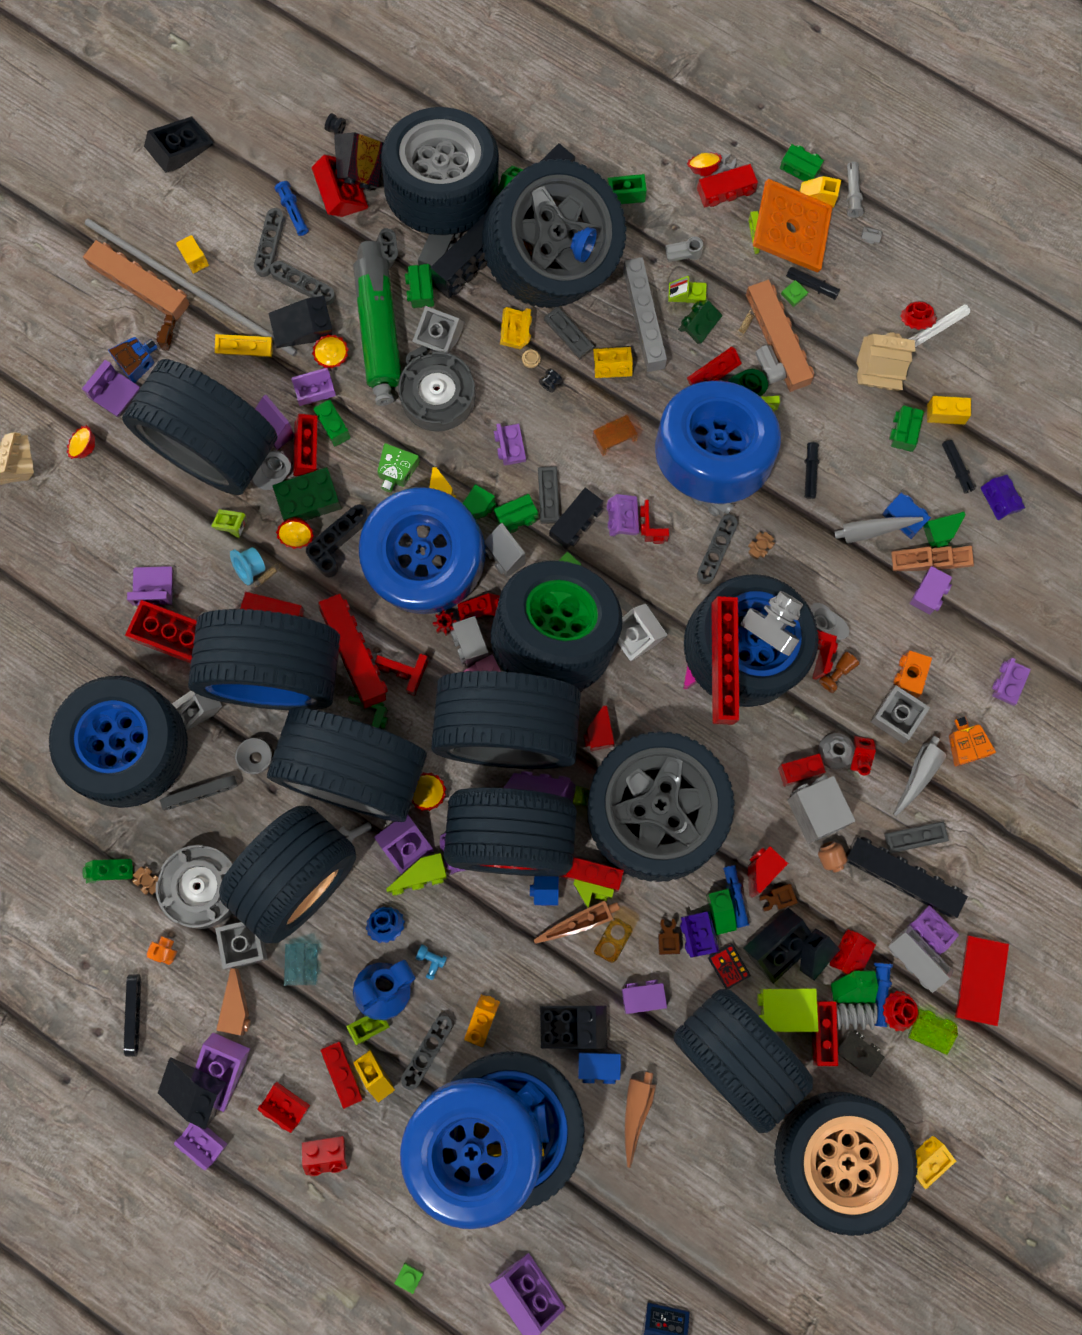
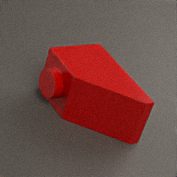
[584,705,614,751]

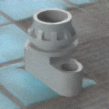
[740,591,803,656]

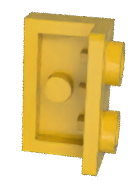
[500,307,532,350]

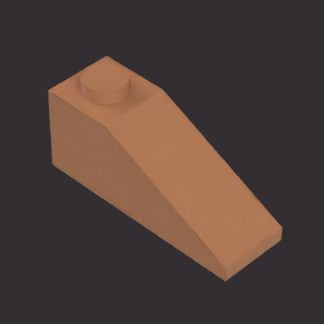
[216,968,251,1035]

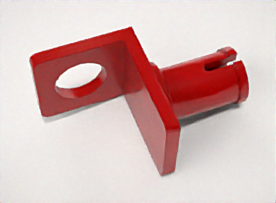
[850,736,876,776]

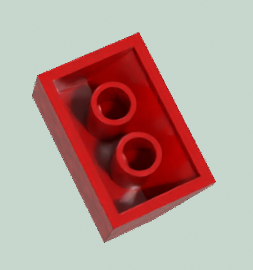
[311,154,368,217]
[748,846,789,898]

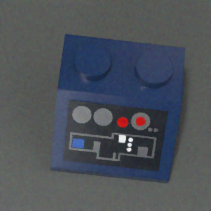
[641,1302,690,1335]

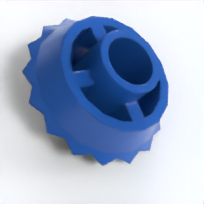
[366,907,405,943]

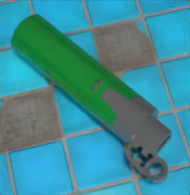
[353,228,401,388]

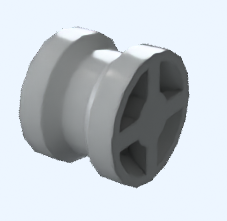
[372,384,394,406]

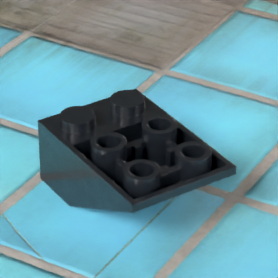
[540,1006,607,1049]

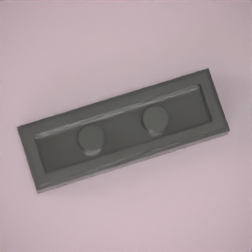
[544,307,594,360]
[538,467,560,524]
[884,821,949,854]

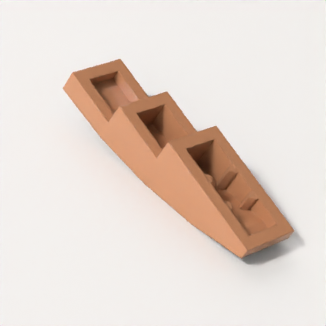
[891,546,974,571]

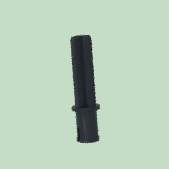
[786,267,840,300]
[942,440,976,494]
[804,442,820,499]

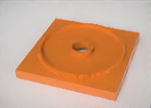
[753,179,833,273]

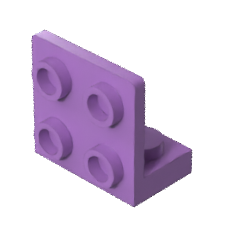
[82,360,140,417]
[127,567,173,606]

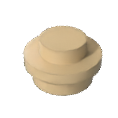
[522,349,541,368]

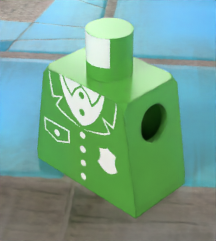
[378,443,420,493]

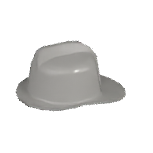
[252,450,291,490]
[810,603,849,640]

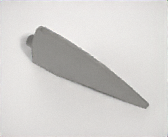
[834,517,923,543]
[893,736,947,816]

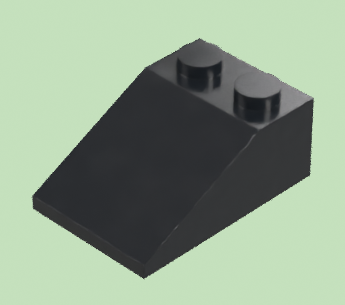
[144,116,214,173]
[269,296,332,348]
[158,1057,227,1129]

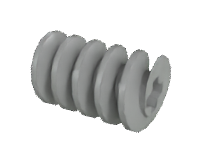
[836,1003,877,1030]

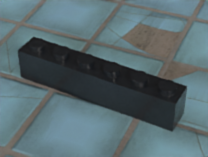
[846,837,968,919]

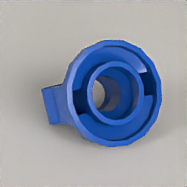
[353,960,416,1020]

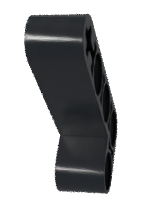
[306,504,369,578]

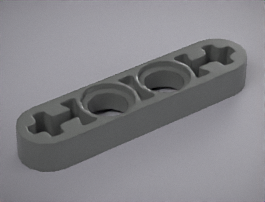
[254,208,284,277]
[270,261,335,305]
[697,515,738,584]
[160,776,238,810]
[401,1016,453,1090]

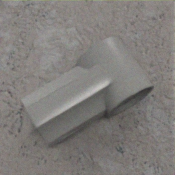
[665,237,703,262]
[755,345,786,385]

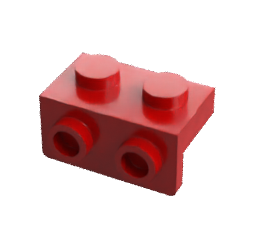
[829,930,876,975]
[257,1082,310,1133]
[302,1136,347,1176]

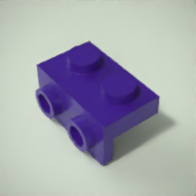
[981,475,1025,520]
[680,911,720,958]

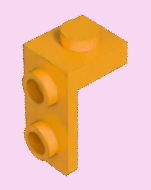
[464,994,500,1047]

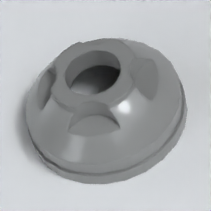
[818,733,855,769]
[235,738,272,775]

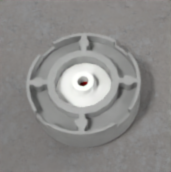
[156,845,234,929]

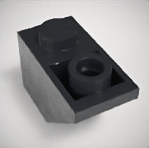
[800,928,840,981]

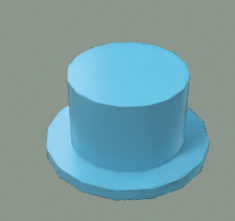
[230,547,265,585]

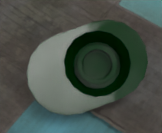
[727,368,768,396]

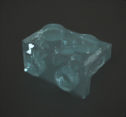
[284,943,318,986]

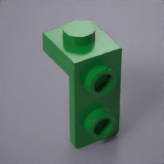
[348,695,388,729]
[82,859,133,884]

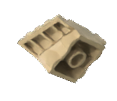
[856,332,916,391]
[0,432,34,485]

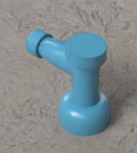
[415,944,447,980]

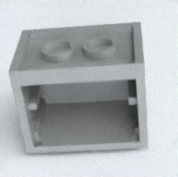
[787,775,855,844]

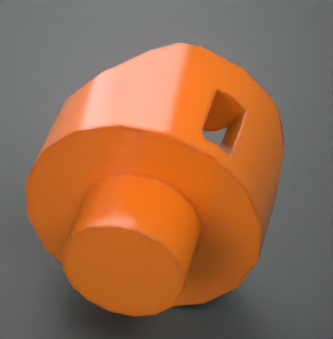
[147,936,178,965]

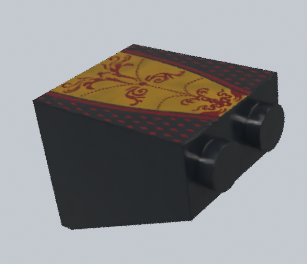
[334,132,384,191]

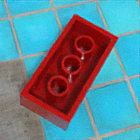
[125,600,197,663]

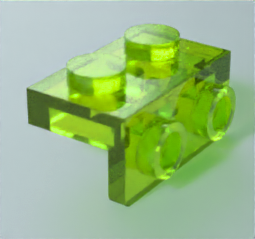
[908,1008,958,1055]

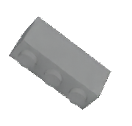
[888,925,954,993]

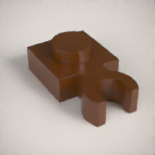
[156,314,176,351]
[759,884,798,912]
[658,919,680,955]

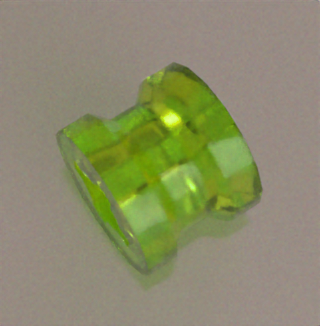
[573,786,590,807]

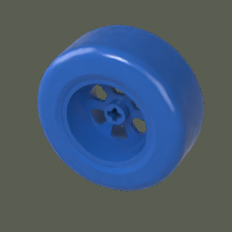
[655,381,781,504]
[359,487,485,614]
[400,1078,543,1229]

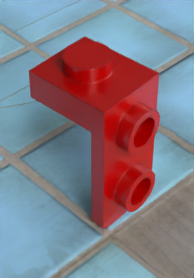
[640,500,669,544]
[458,593,500,621]

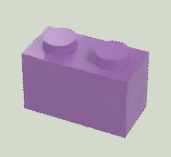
[909,566,952,615]
[621,980,667,1014]

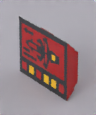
[708,944,751,989]

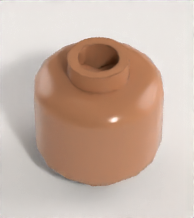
[818,841,848,872]

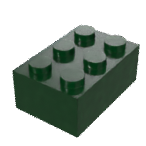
[272,467,342,521]

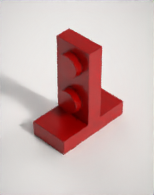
[375,654,429,696]

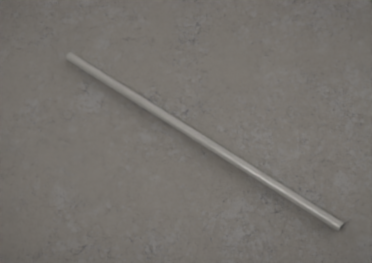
[85,218,297,357]

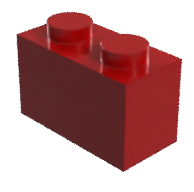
[778,754,826,787]

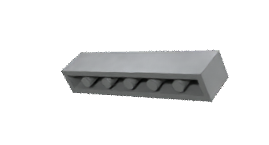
[623,257,667,372]

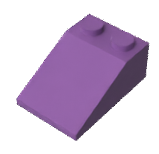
[195,1033,250,1112]

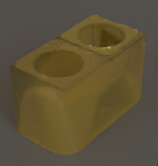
[594,918,632,964]

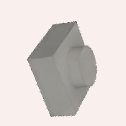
[861,226,882,244]

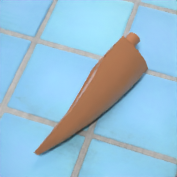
[534,901,620,943]
[625,1072,656,1168]

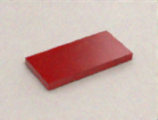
[955,936,1009,1026]

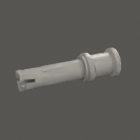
[846,162,864,218]

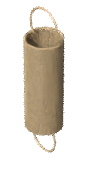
[738,310,755,337]
[254,564,280,587]

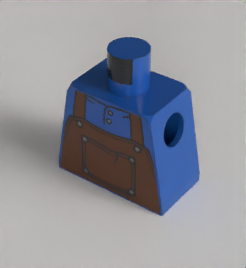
[108,337,158,383]

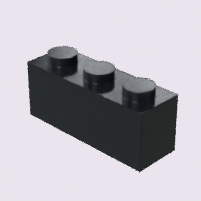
[549,487,604,550]

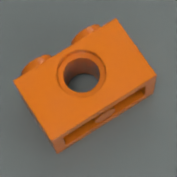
[893,650,932,698]

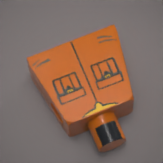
[949,717,996,767]

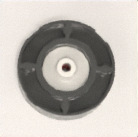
[398,352,476,431]

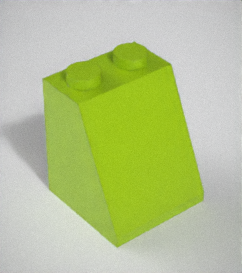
[757,989,818,1032]

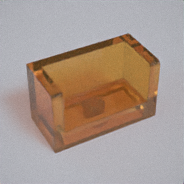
[593,415,638,456]

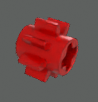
[432,610,457,636]

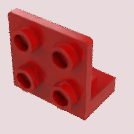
[812,630,838,680]

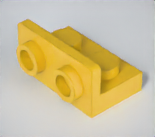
[593,347,633,378]
[915,1136,957,1190]

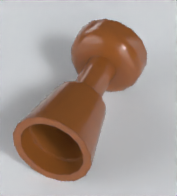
[819,652,859,693]

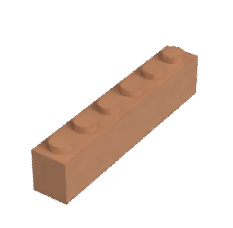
[83,240,190,321]
[746,280,814,392]

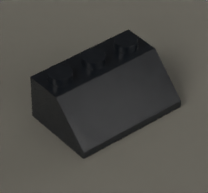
[743,908,811,984]

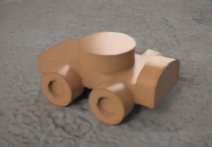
[748,532,775,560]
[132,867,159,895]

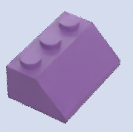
[504,771,576,803]
[489,1253,566,1335]

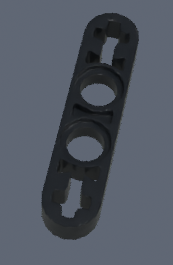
[124,974,141,1057]

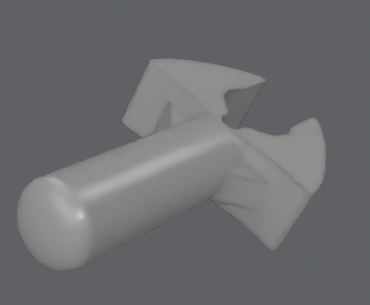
[710,154,736,176]
[339,822,372,843]

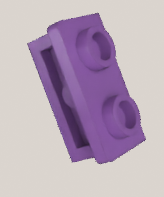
[291,368,336,406]
[174,1123,227,1170]

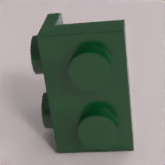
[678,300,723,344]

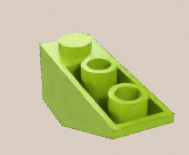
[386,853,447,896]

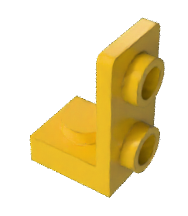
[176,235,209,274]

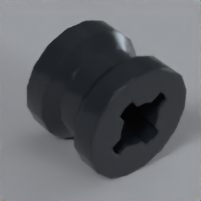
[324,113,346,135]
[539,369,563,393]

